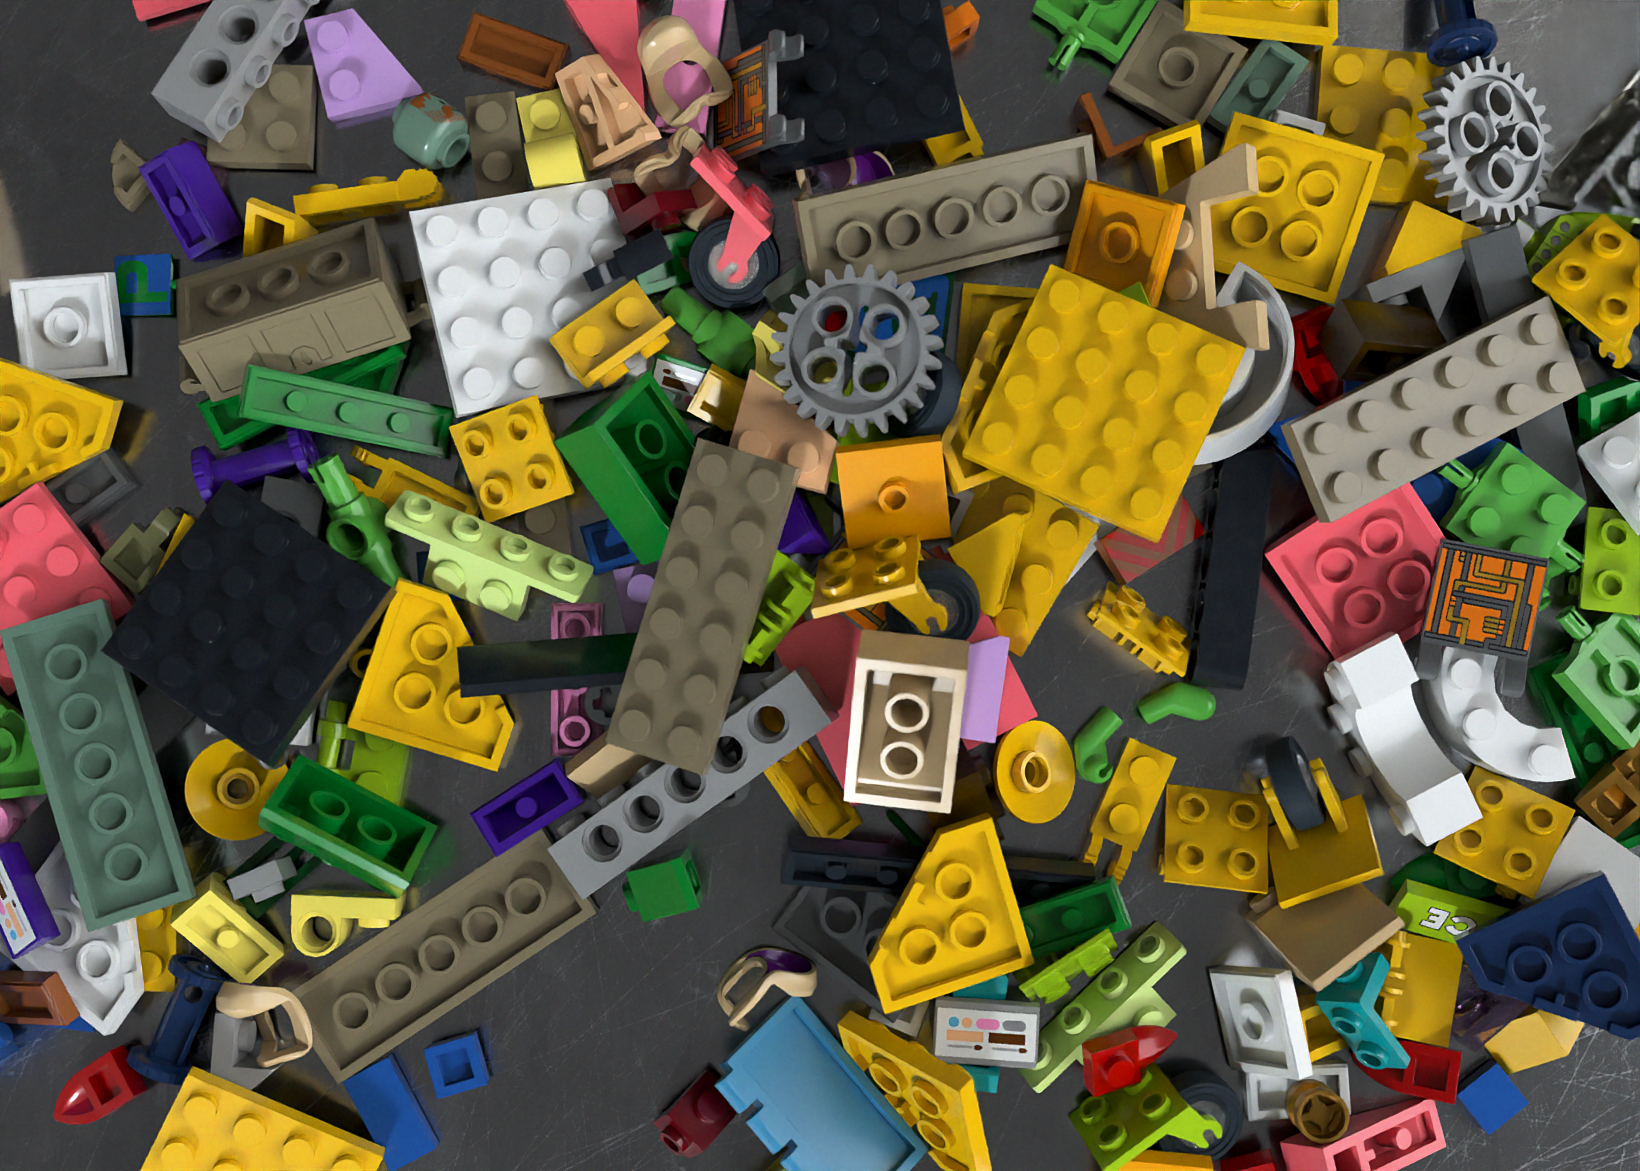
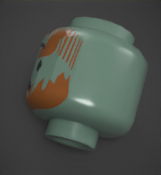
[392,92,470,170]

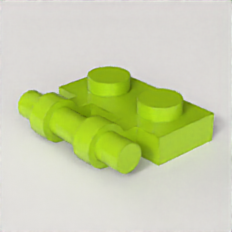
[316,700,410,806]

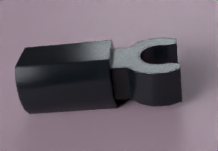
[582,228,674,292]

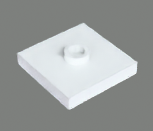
[9,272,127,379]
[1518,816,1640,930]
[1209,965,1314,1080]

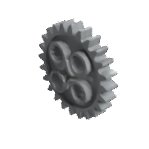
[1416,56,1554,227]
[770,264,944,438]

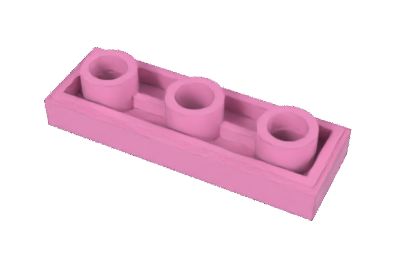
[655,0,727,138]
[551,603,604,756]

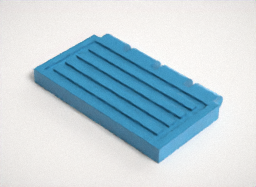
[714,995,929,1171]

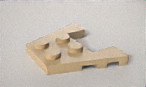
[1152,143,1270,351]

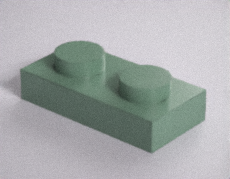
[1206,39,1309,134]

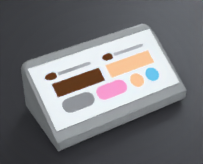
[932,996,1040,1069]

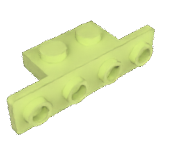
[384,490,594,621]
[1016,922,1187,1093]

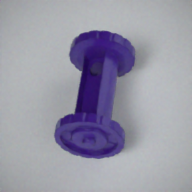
[190,426,320,505]

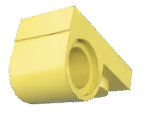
[516,88,588,190]
[170,872,284,983]
[290,888,407,957]

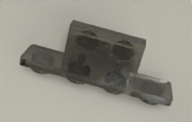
[1537,71,1640,212]

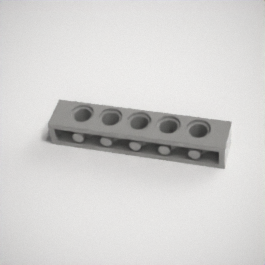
[151,0,320,143]
[547,665,840,900]

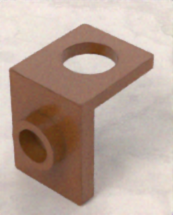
[1074,91,1162,170]

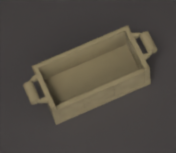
[176,217,432,402]

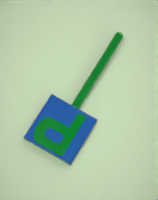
[114,253,177,317]

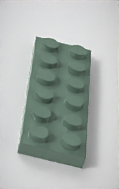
[0,599,197,932]

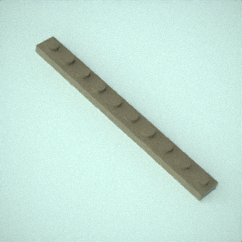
[464,91,574,599]

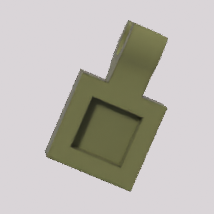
[99,506,186,595]

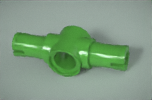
[659,285,784,394]
[307,453,407,588]

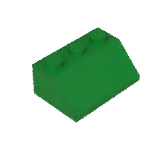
[554,370,695,566]
[258,754,438,899]

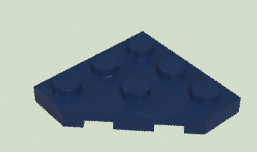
[1453,870,1640,1041]

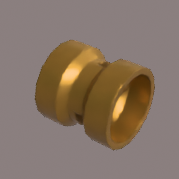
[1284,1079,1350,1143]

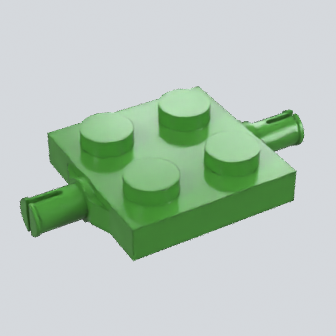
[1032,0,1159,71]
[1436,441,1586,572]
[1551,605,1640,750]

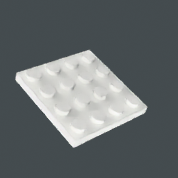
[408,178,655,418]

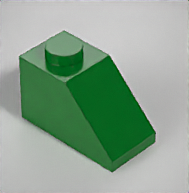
[622,846,705,922]

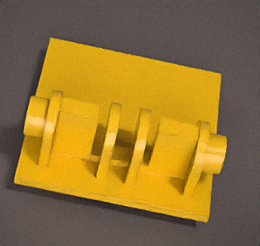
[448,394,575,523]
[1086,581,1192,677]
[1433,765,1576,900]
[1158,784,1268,894]
[1371,930,1463,1048]

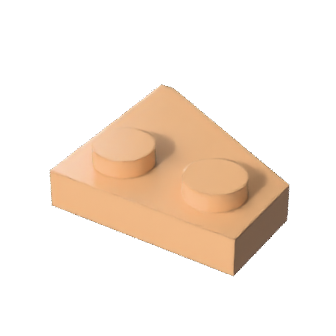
[555,54,661,171]
[729,369,840,494]

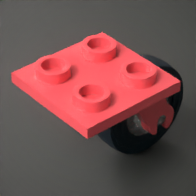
[688,142,781,308]

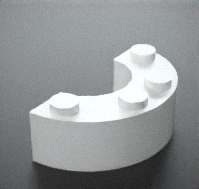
[1194,261,1295,465]
[1324,632,1483,846]
[1422,646,1575,782]

